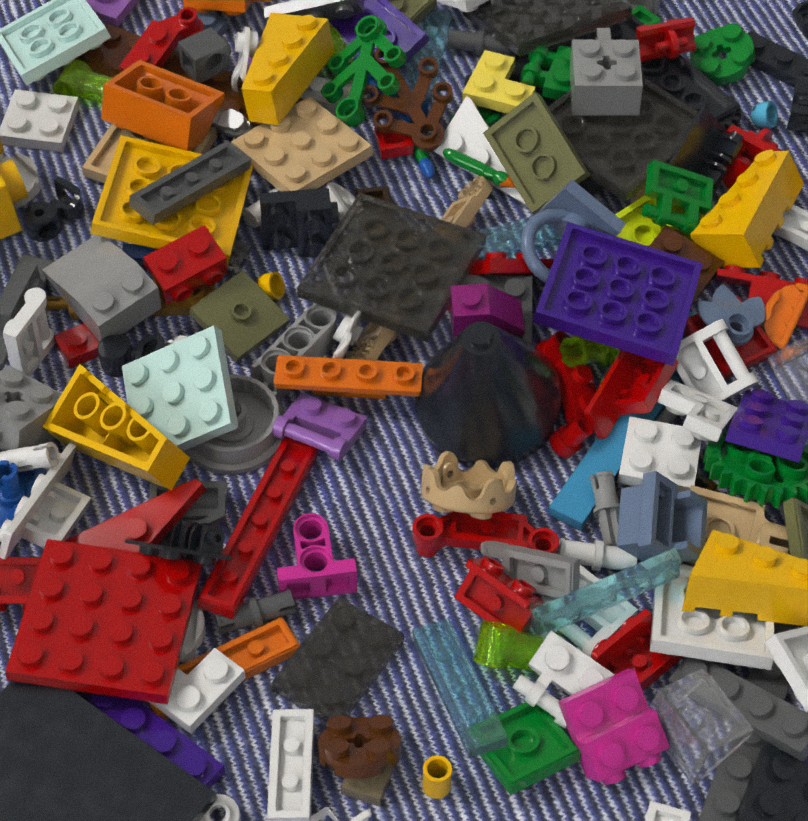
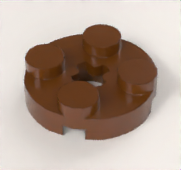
[318,715,401,779]

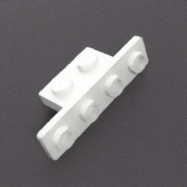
[0,442,91,560]

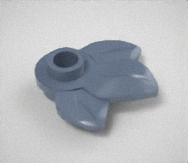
[697,284,765,346]

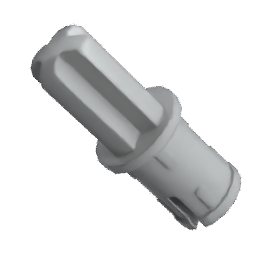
[589,471,620,546]

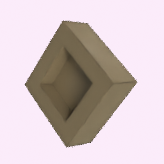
[341,762,393,806]

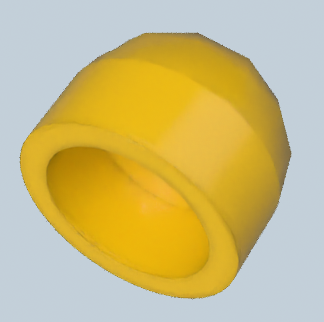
[256,272,285,300]

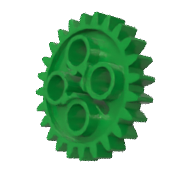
[703,428,808,509]

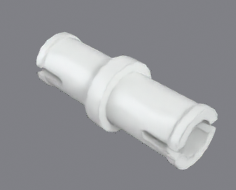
[558,538,638,573]

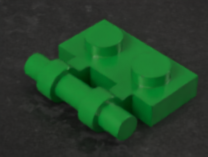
[521,39,571,103]
[642,160,714,235]

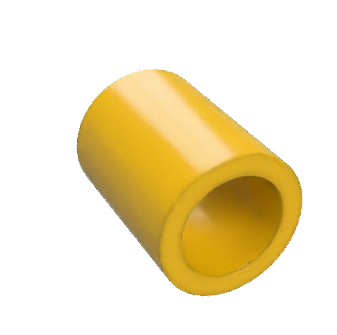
[422,755,452,799]

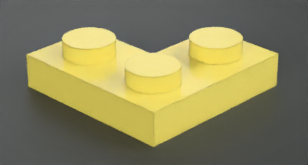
[462,50,535,113]

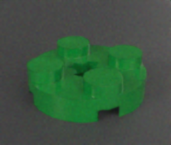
[690,23,756,85]

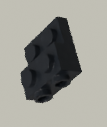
[259,188,339,258]

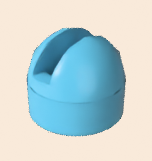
[750,101,778,128]

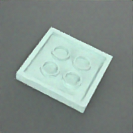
[0,0,111,86]
[122,325,239,451]

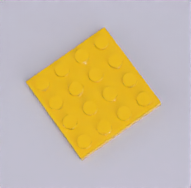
[90,135,253,265]

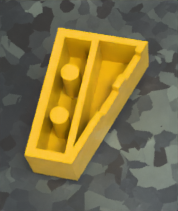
[682,529,808,626]

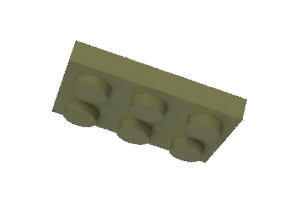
[483,92,590,214]

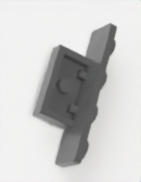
[0,254,54,369]

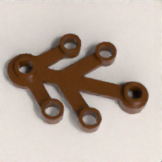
[362,48,453,151]

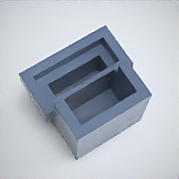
[616,471,708,567]

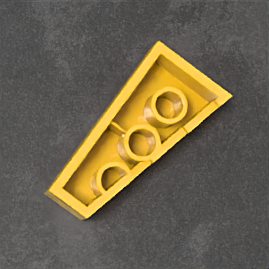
[241,12,335,125]
[690,150,804,268]
[42,364,190,491]

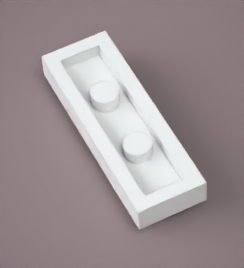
[267,709,315,821]

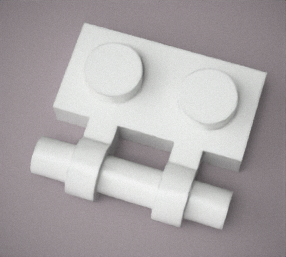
[512,631,615,728]

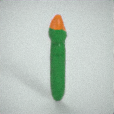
[443,148,515,188]

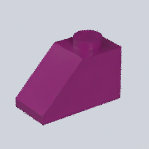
[450,283,525,338]

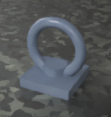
[521,180,626,283]

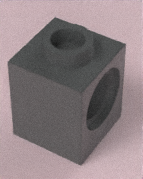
[178,27,231,83]

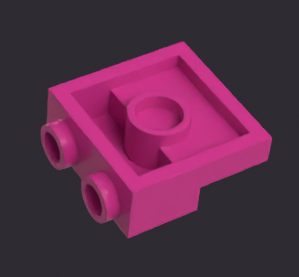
[558,669,670,785]

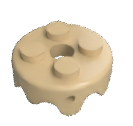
[421,451,517,519]

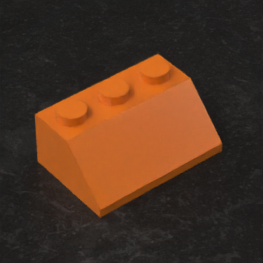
[101,60,225,151]

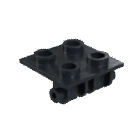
[669,106,744,192]
[125,520,232,566]

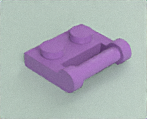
[272,392,367,461]

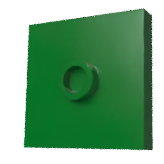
[467,702,581,796]

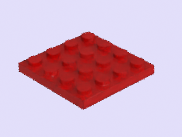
[5,539,202,705]

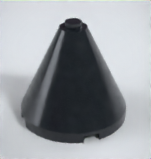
[415,321,562,468]

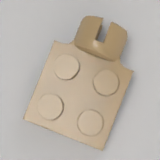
[680,485,790,566]

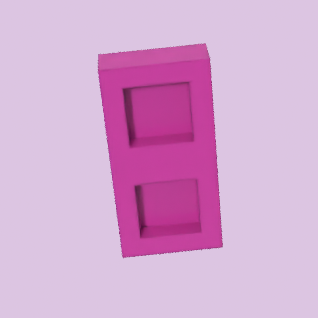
[277,513,357,600]

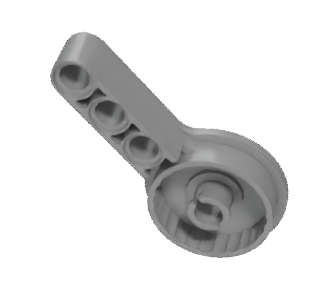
[183,303,337,475]

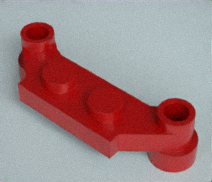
[119,7,205,72]
[536,331,596,459]
[412,511,559,558]

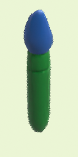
[408,121,435,179]

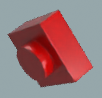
[374,127,414,159]
[54,323,99,369]

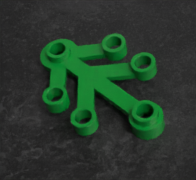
[321,15,406,127]

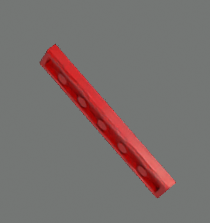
[197,437,319,619]

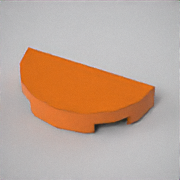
[763,283,808,352]

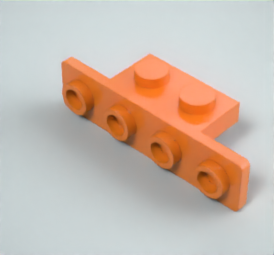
[274,355,423,399]

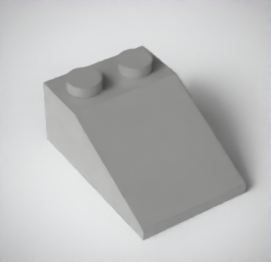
[42,235,162,342]

